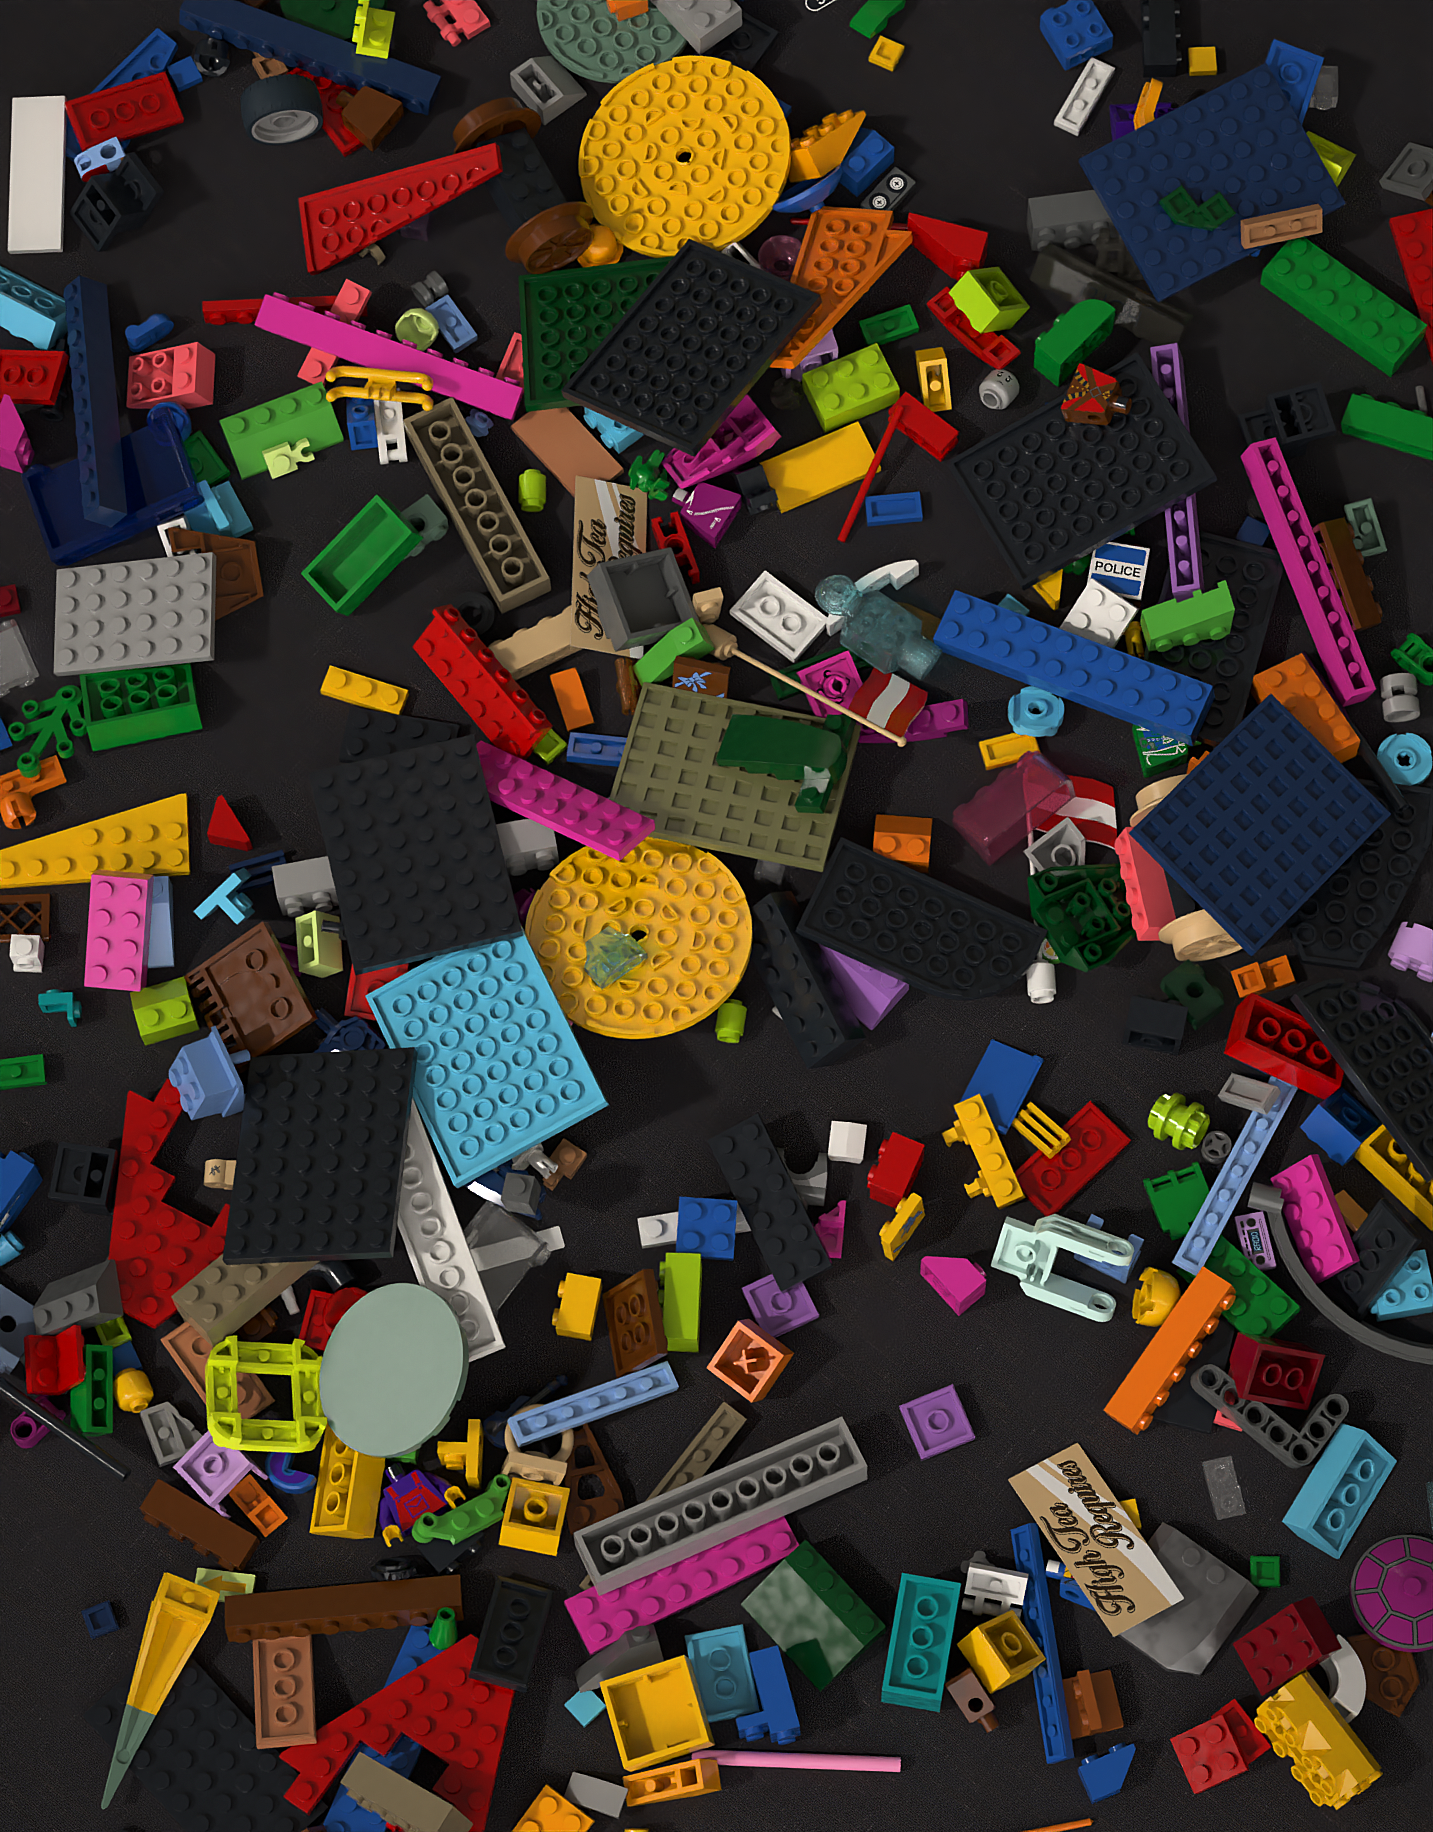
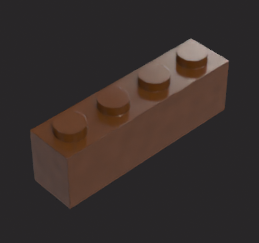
[139,1479,260,1573]

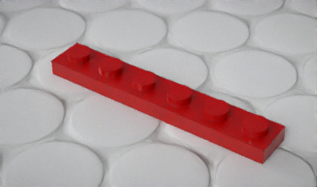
[202,296,368,325]

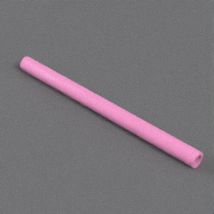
[692,1749,901,1772]

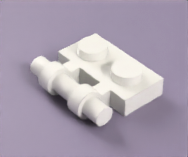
[962,1562,1028,1619]

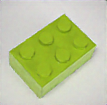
[802,343,900,433]
[658,1253,702,1352]

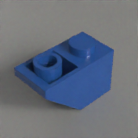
[1077,1742,1136,1804]

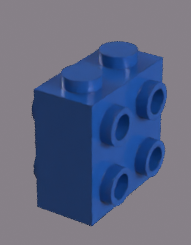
[1039,0,1113,71]

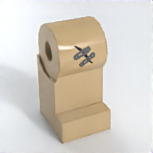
[204,1159,236,1190]

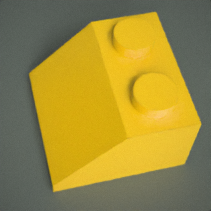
[499,1477,570,1556]

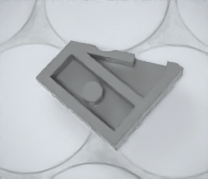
[140,1402,203,1467]

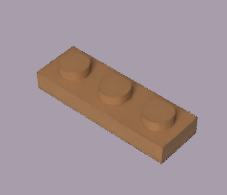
[1241,204,1322,249]

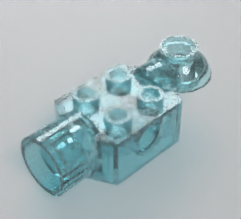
[815,575,943,681]

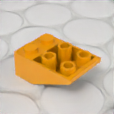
[788,109,866,183]

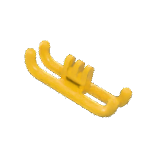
[325,366,434,411]

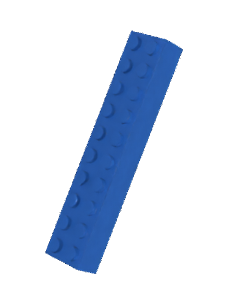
[933,590,1215,746]

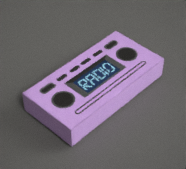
[1234,1211,1276,1271]

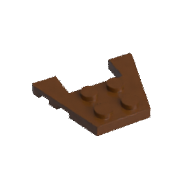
[168,527,264,621]

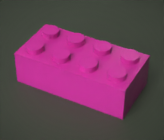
[84,869,154,992]

